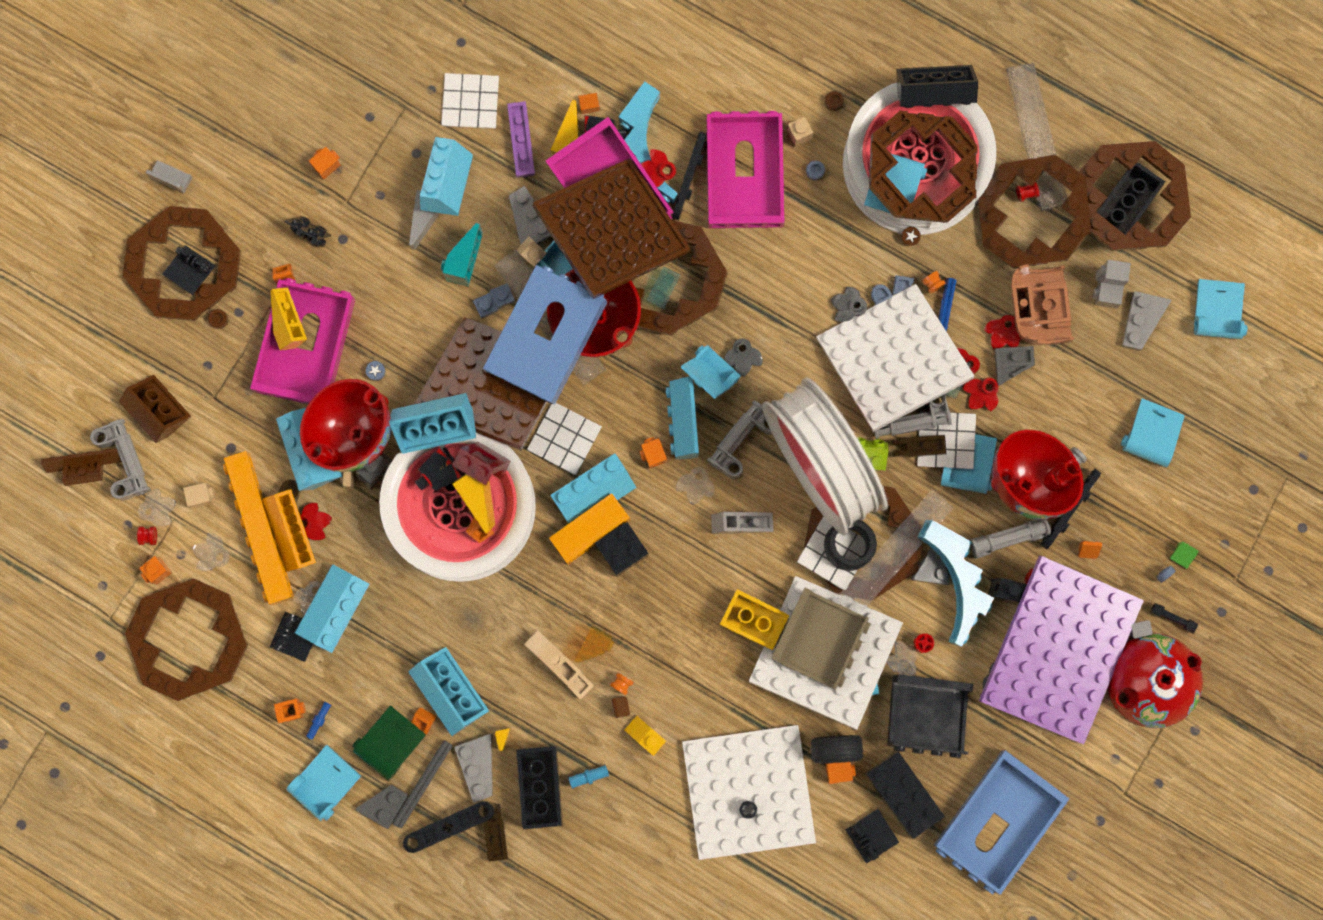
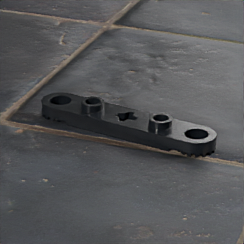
[672,131,707,221]
[1040,468,1101,550]
[403,801,494,853]

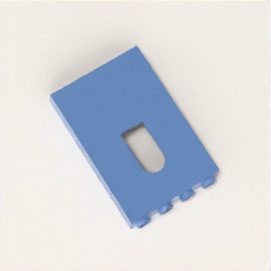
[483,265,607,405]
[934,750,1069,895]

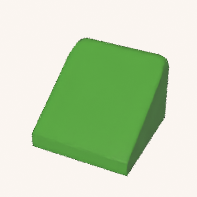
[1170,542,1199,569]

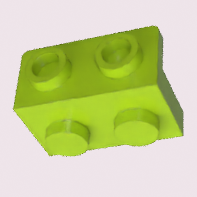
[856,437,889,471]

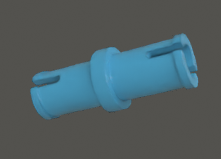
[568,765,609,789]

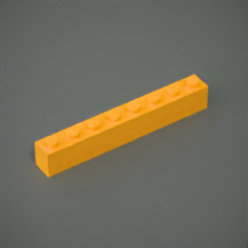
[223,451,295,605]

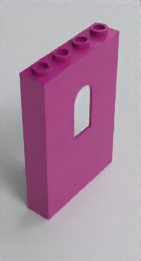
[707,111,785,229]
[546,117,673,218]
[250,278,355,404]

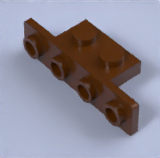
[41,448,122,486]

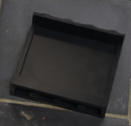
[887,674,973,758]

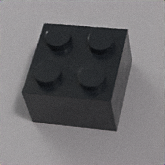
[595,522,649,577]

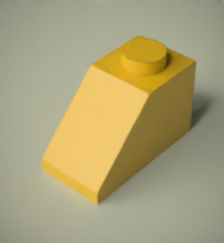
[624,716,666,756]

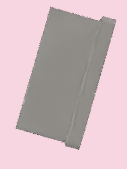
[145,160,193,194]

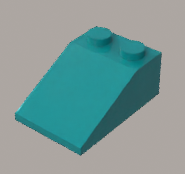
[441,223,483,287]

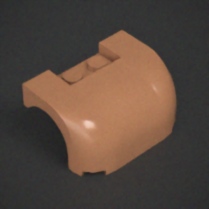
[1011,264,1074,345]

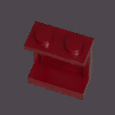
[452,442,511,485]

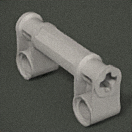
[874,394,952,439]
[707,401,772,479]
[90,419,151,501]
[969,519,1051,559]

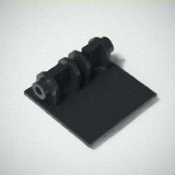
[284,216,331,247]
[162,245,216,295]
[270,611,313,662]
[845,809,899,864]

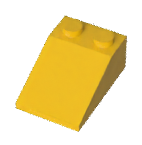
[453,474,495,533]
[719,589,790,650]

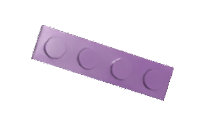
[507,101,535,178]

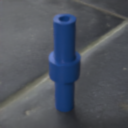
[306,702,331,740]

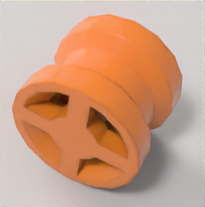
[922,271,946,294]
[610,672,634,695]

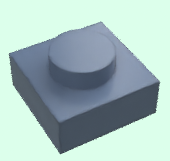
[490,283,515,309]
[473,293,498,319]

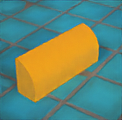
[262,489,316,572]
[549,493,630,565]

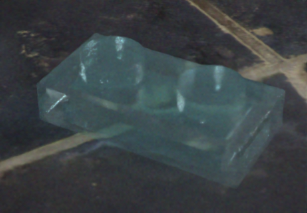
[647,267,681,309]

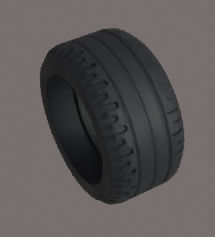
[824,519,877,571]
[811,735,863,763]

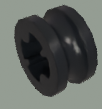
[739,801,757,819]

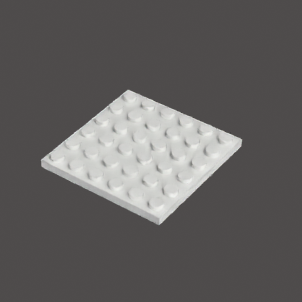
[816,284,974,432]
[749,576,903,730]
[682,725,816,860]

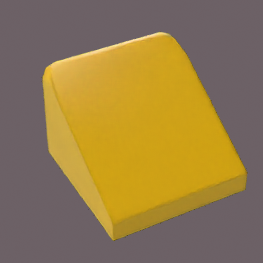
[495,728,511,751]

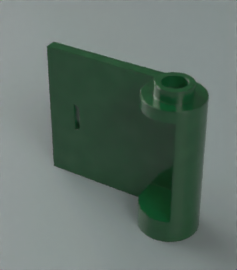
[352,705,426,782]

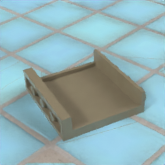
[771,587,871,690]

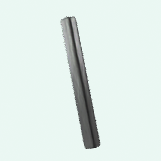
[393,741,452,828]

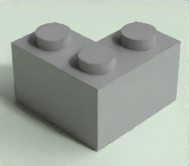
[1093,260,1131,309]

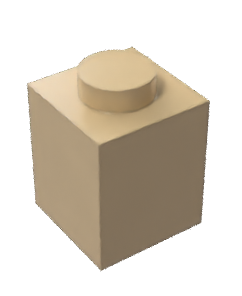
[787,117,813,147]
[517,237,547,267]
[183,483,216,509]

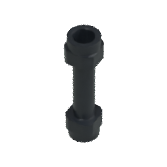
[1150,603,1198,634]

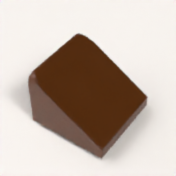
[612,697,630,718]

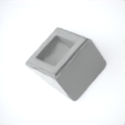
[1129,620,1153,638]

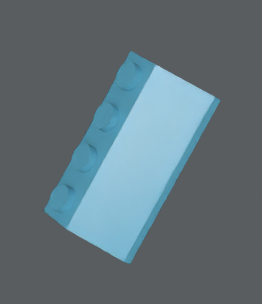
[420,137,473,216]
[666,376,699,460]
[389,393,476,454]
[276,408,342,491]
[550,454,637,524]
[295,564,369,653]
[408,647,489,736]

